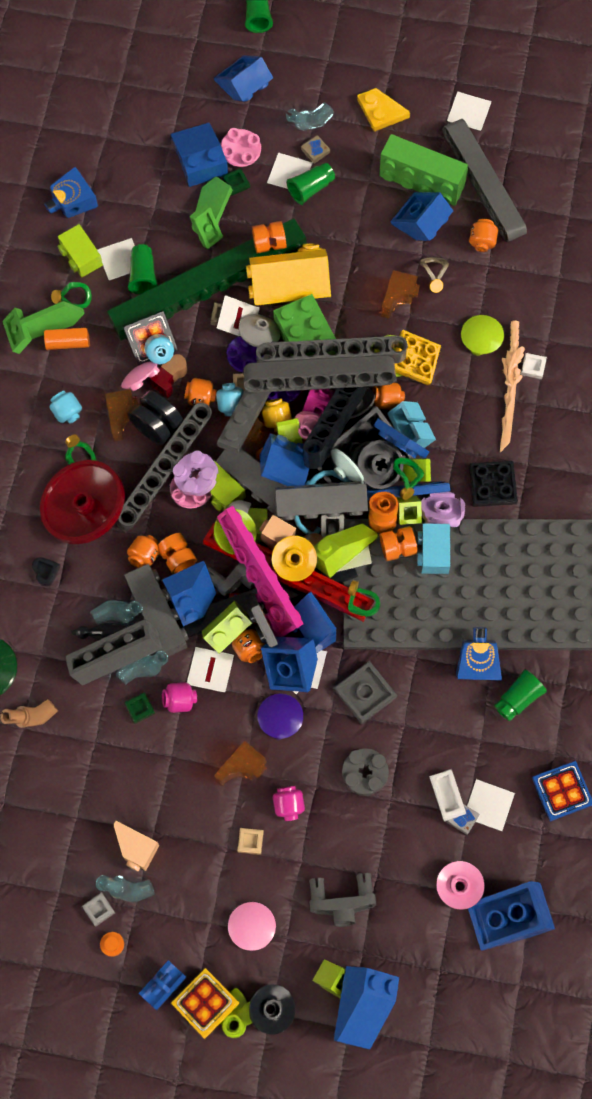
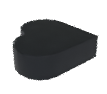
[32,557,61,587]

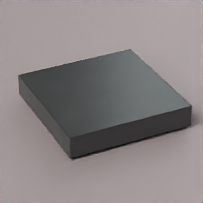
[333,661,398,725]

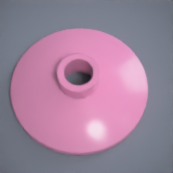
[437,861,484,910]

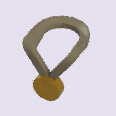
[420,257,449,293]

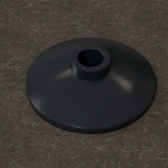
[249,984,295,1035]

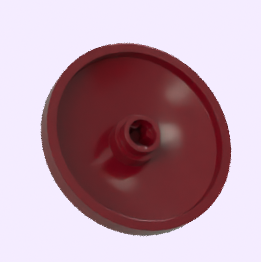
[40,460,125,544]

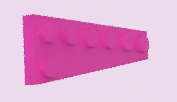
[217,506,304,637]

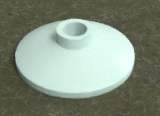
[331,448,364,482]

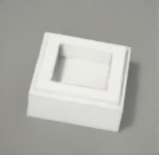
[521,353,547,379]

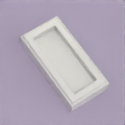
[429,769,466,821]

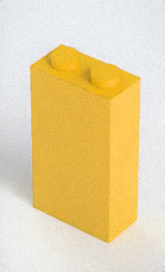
[246,249,331,305]

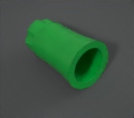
[245,0,273,33]
[286,163,335,205]
[128,244,158,295]
[494,669,547,722]

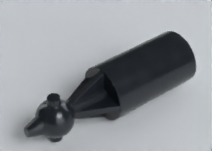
[71,623,135,641]

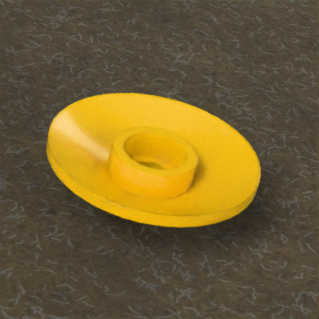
[272,536,317,581]

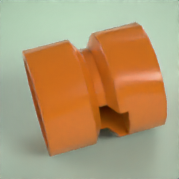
[252,221,286,254]
[368,492,398,533]
[379,526,417,561]
[158,533,197,574]

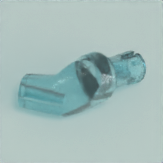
[286,103,334,130]
[90,600,142,625]
[116,651,168,685]
[96,875,155,902]

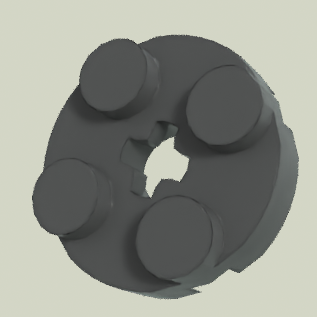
[342,748,389,796]

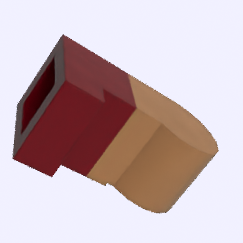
[150,354,187,399]

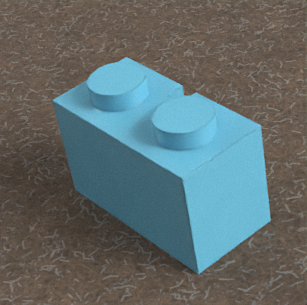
[388,401,436,448]
[417,524,450,574]

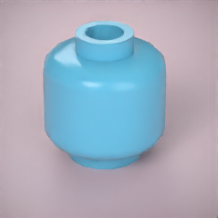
[144,334,174,364]
[216,383,244,416]
[49,391,82,424]

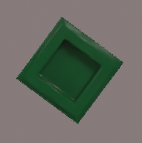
[222,168,250,196]
[124,692,155,724]

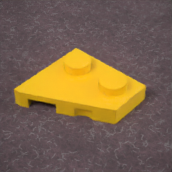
[357,88,410,132]

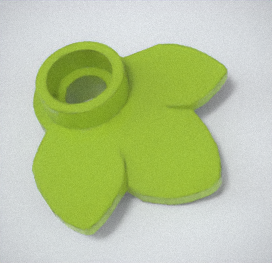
[220,988,252,1038]

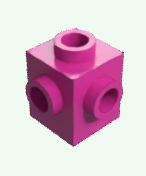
[302,388,335,416]

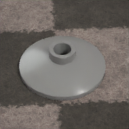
[239,314,280,347]

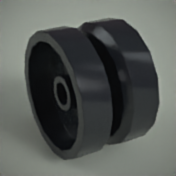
[127,390,183,445]
[348,440,404,489]

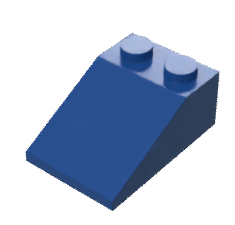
[171,123,228,187]
[468,881,555,951]
[334,966,399,1049]

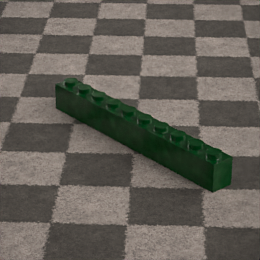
[107,218,306,340]

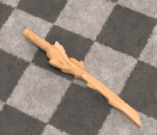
[500,321,525,452]

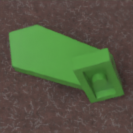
[190,177,233,249]
[2,301,84,354]

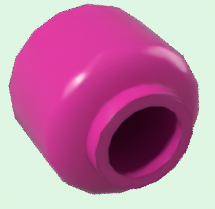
[162,682,197,713]
[273,786,305,821]

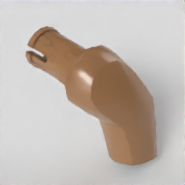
[0,699,58,728]

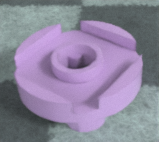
[173,451,218,496]
[421,492,465,527]

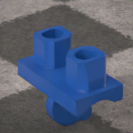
[139,960,186,1010]

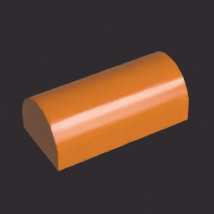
[44,328,90,350]

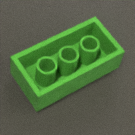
[379,134,468,206]
[273,294,336,391]

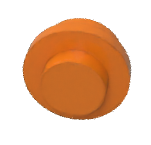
[100,932,124,957]

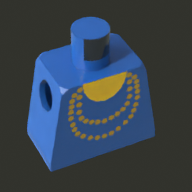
[44,167,98,218]
[456,627,502,680]

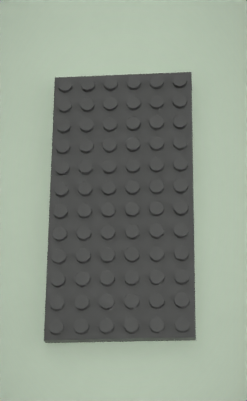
[344,519,592,650]

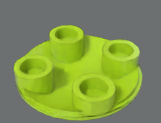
[461,315,504,356]

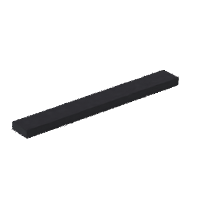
[184,568,358,638]

